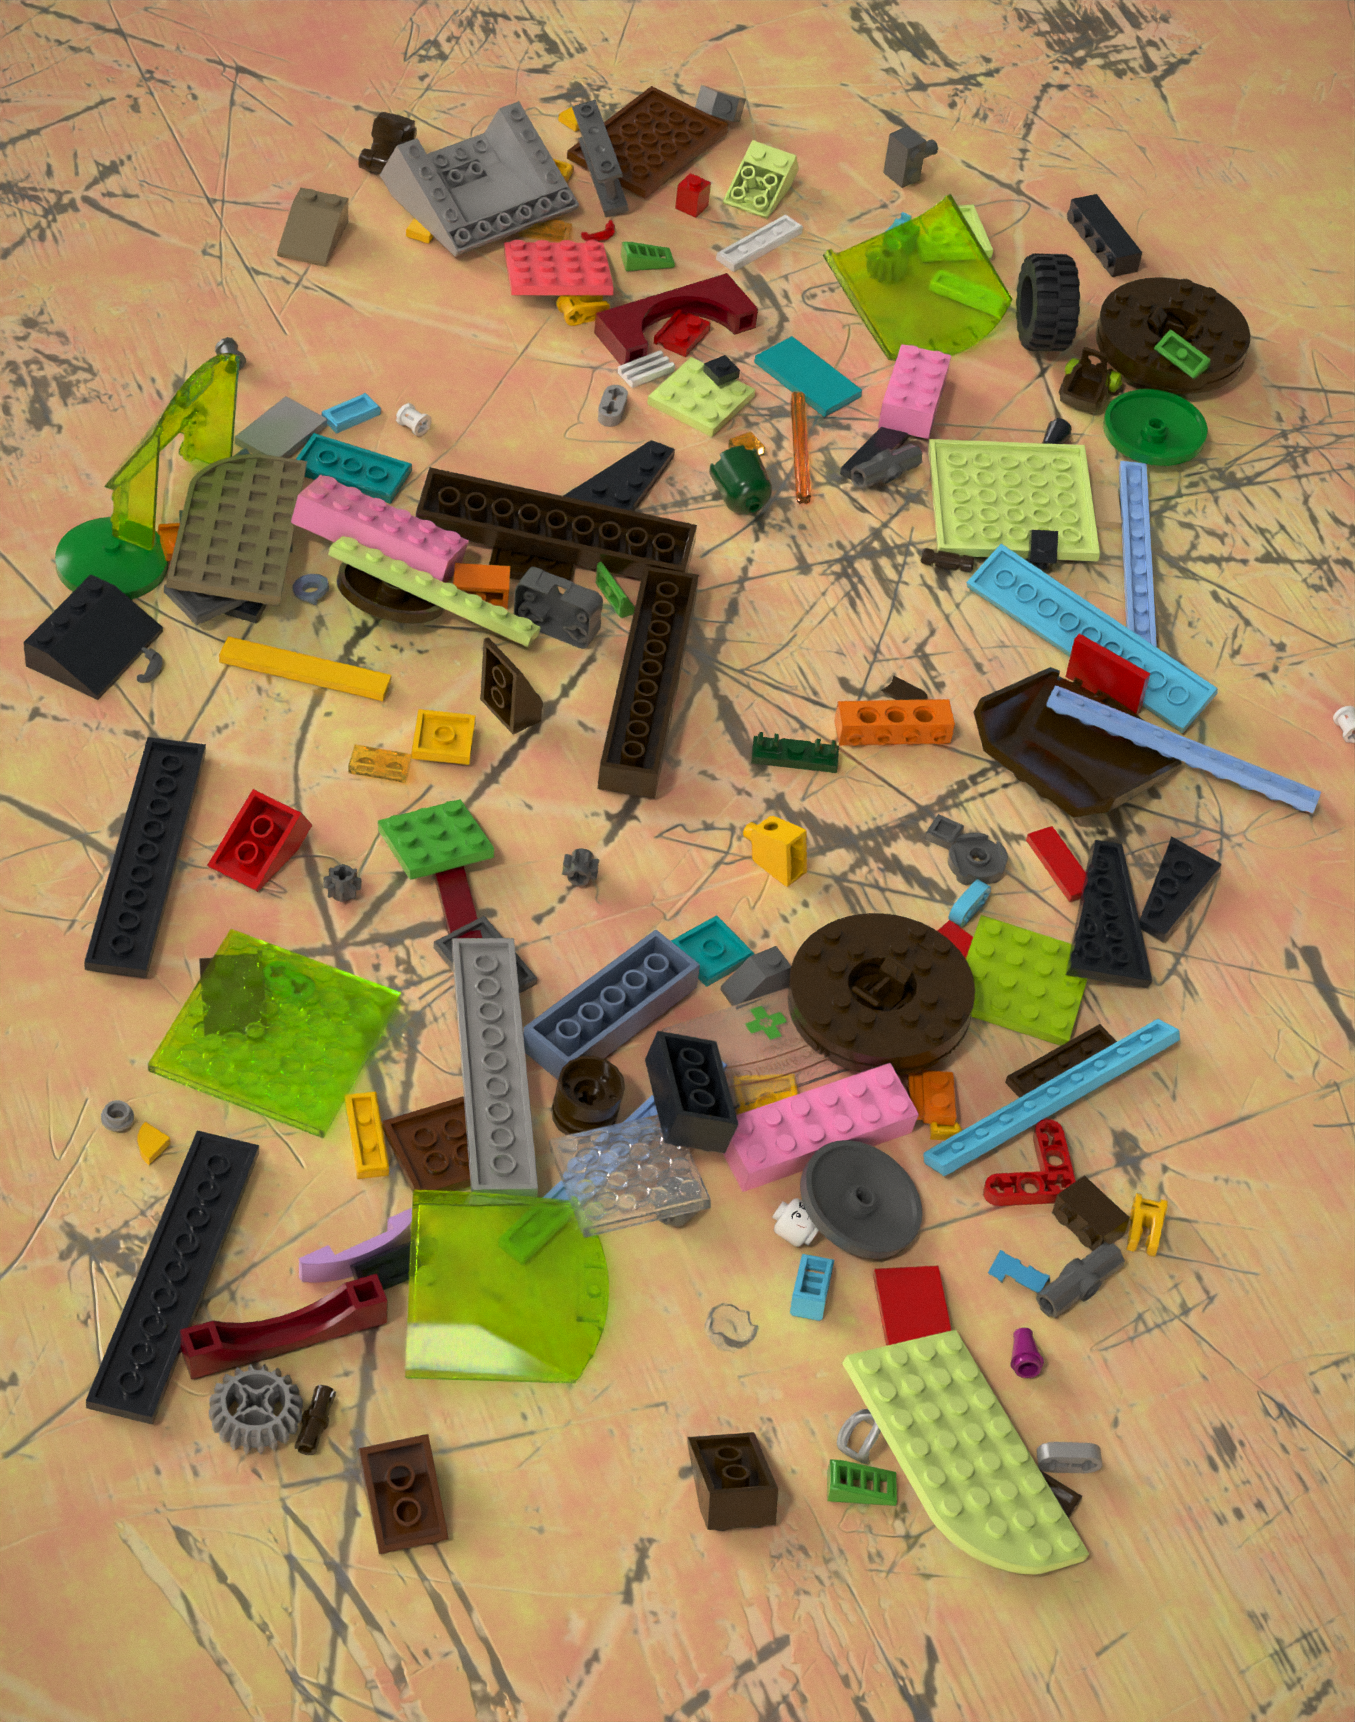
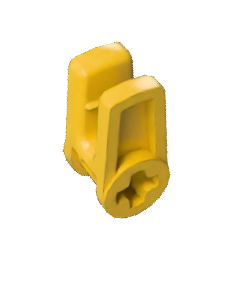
[556,295,610,326]
[1126,1193,1168,1257]

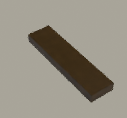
[1005,1024,1117,1098]

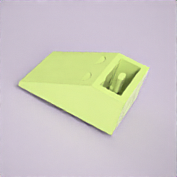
[723,140,799,219]

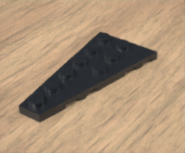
[563,440,675,511]

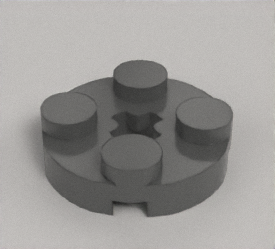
[948,833,1008,885]

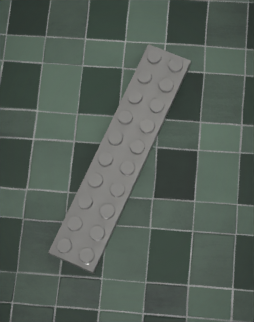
[452,938,538,1197]

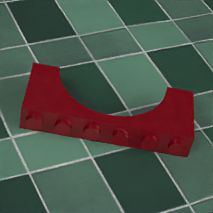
[594,273,758,365]

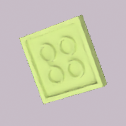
[647,357,755,437]

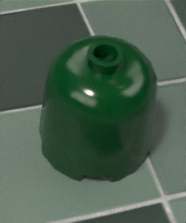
[709,445,772,514]

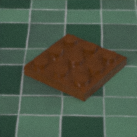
[382,1096,471,1203]

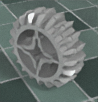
[209,1364,303,1455]

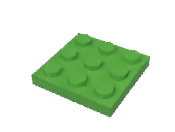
[378,799,494,880]

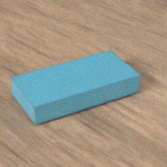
[322,393,381,434]

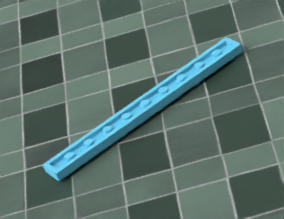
[923,1019,1180,1176]

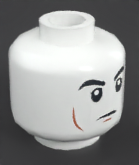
[772,1198,819,1247]

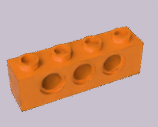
[834,699,955,746]

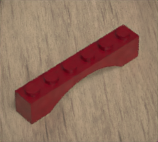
[180,1274,388,1380]

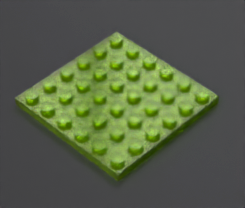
[148,929,401,1139]

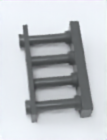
[572,100,629,218]

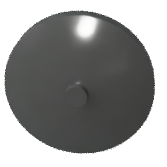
[800,1140,922,1259]

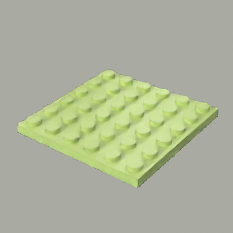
[928,439,1100,561]

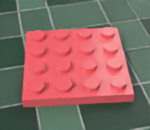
[504,240,613,295]

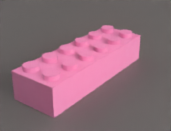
[291,475,469,583]
[723,1063,919,1192]

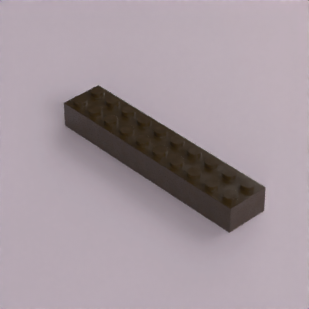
[416,467,697,579]
[597,566,699,799]

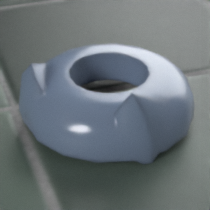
[293,574,329,605]

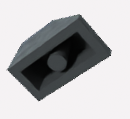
[695,85,746,122]
[720,946,791,1011]

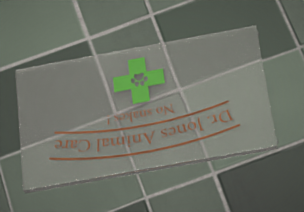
[662,988,849,1109]

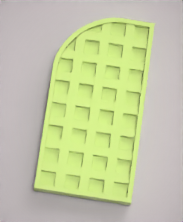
[842,1330,1089,1574]

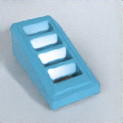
[790,1254,834,1321]

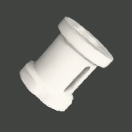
[396,403,431,437]
[1333,706,1355,743]

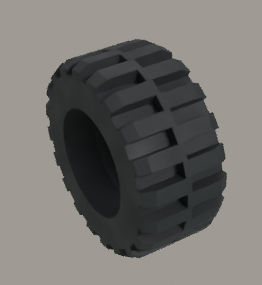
[1016,253,1080,351]

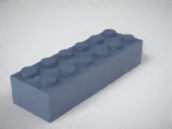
[523,929,700,1080]

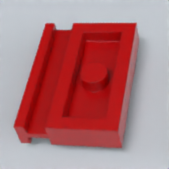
[653,309,711,357]

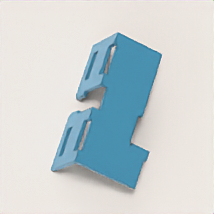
[988,1250,1050,1293]

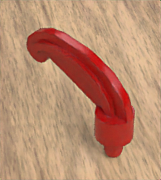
[581,220,615,242]

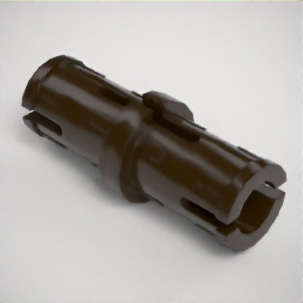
[294,1385,336,1455]

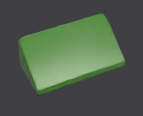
[1154,329,1211,379]
[595,562,635,618]

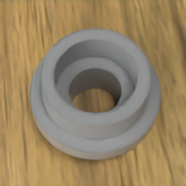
[101,1100,134,1131]

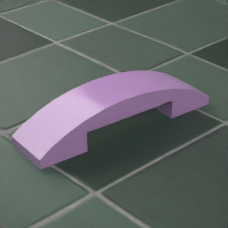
[299,1206,420,1283]

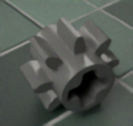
[562,848,600,886]
[323,864,362,902]

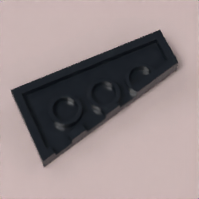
[1139,836,1222,942]

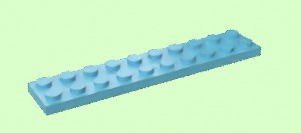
[966,544,1218,733]

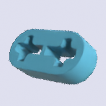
[948,879,991,927]

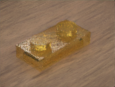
[519,220,572,243]
[348,744,412,783]

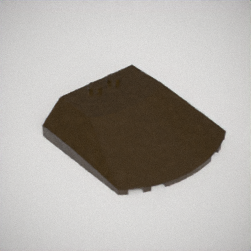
[973,667,1182,818]

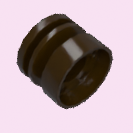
[551,1056,625,1142]

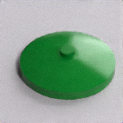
[1103,389,1208,466]
[55,517,169,600]

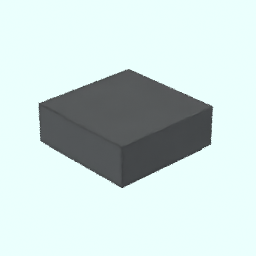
[925,814,964,850]

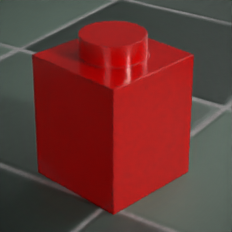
[675,173,711,218]

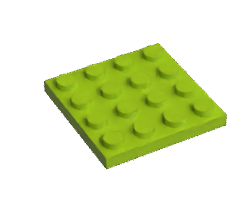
[966,915,1087,1046]

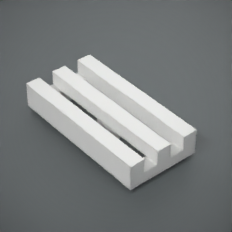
[618,350,675,388]

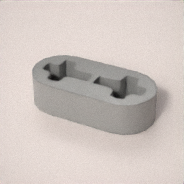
[598,385,628,427]
[1037,1442,1102,1474]

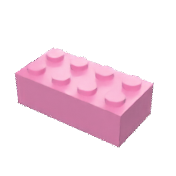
[878,344,951,439]

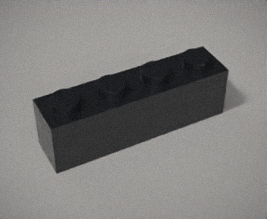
[1067,194,1143,277]

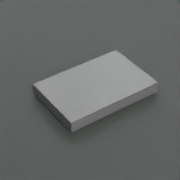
[235,396,327,458]

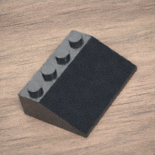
[23,574,163,700]

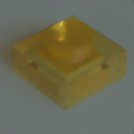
[728,431,765,456]

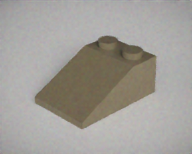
[277,188,349,267]

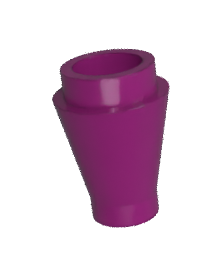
[1010,1328,1044,1378]

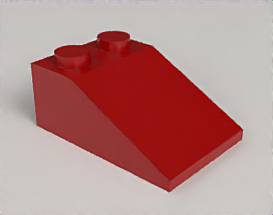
[207,789,312,892]

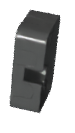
[513,567,603,649]

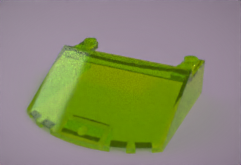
[104,353,240,550]

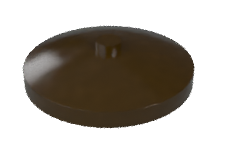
[336,562,445,624]

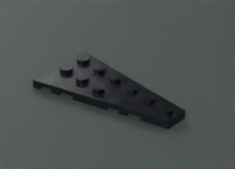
[1065,840,1152,988]

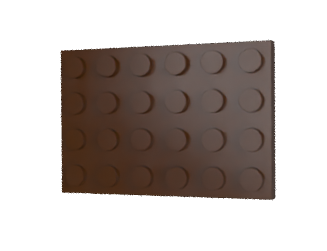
[567,86,729,199]

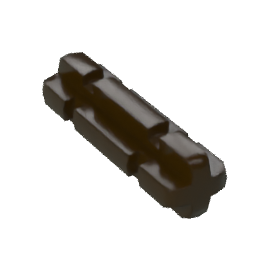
[921,548,974,572]

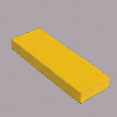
[344,1091,389,1179]

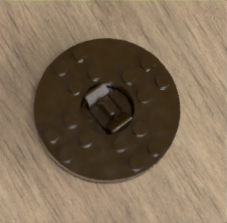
[1096,277,1250,394]
[788,913,975,1075]

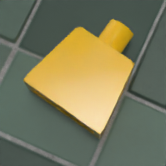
[743,816,807,887]

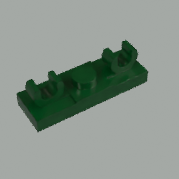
[751,732,839,773]

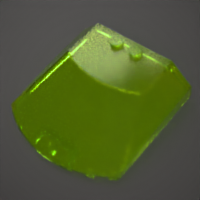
[823,194,1013,361]
[405,1189,609,1384]

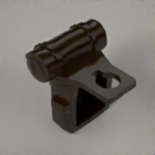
[358,112,417,174]

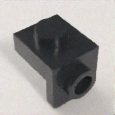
[1026,530,1058,570]

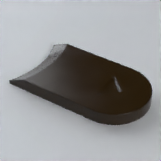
[881,676,928,700]

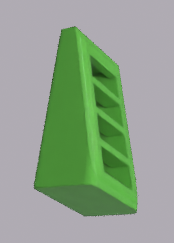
[621,242,675,271]
[827,1459,897,1506]

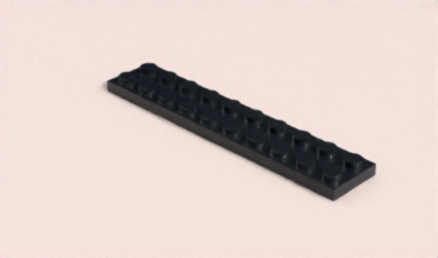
[84,737,206,978]
[86,1130,259,1425]

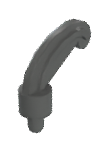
[137,647,162,683]

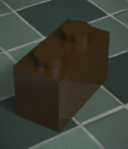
[1052,1175,1130,1251]

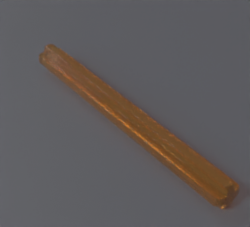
[791,391,811,504]

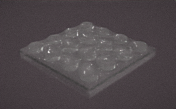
[549,1115,711,1238]

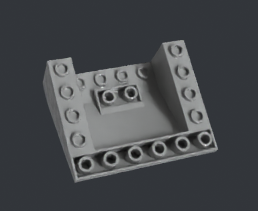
[380,101,579,256]

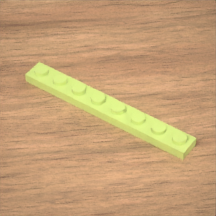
[328,536,541,647]

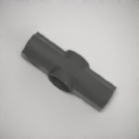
[851,443,923,489]
[1036,1242,1125,1318]

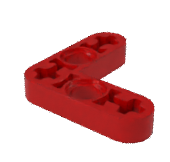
[983,1119,1076,1206]

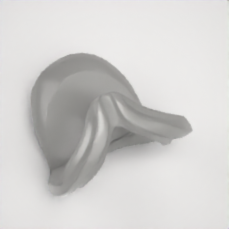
[837,1409,881,1464]

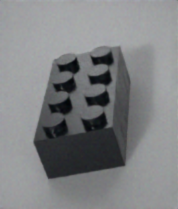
[645,1031,739,1153]

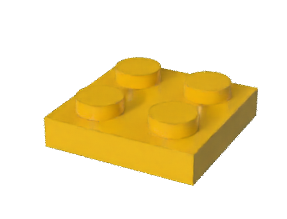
[411,709,476,765]

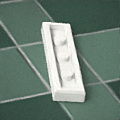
[716,215,803,272]

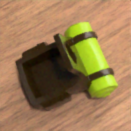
[1059,347,1122,413]

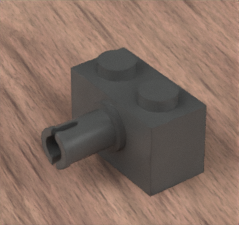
[883,126,938,188]

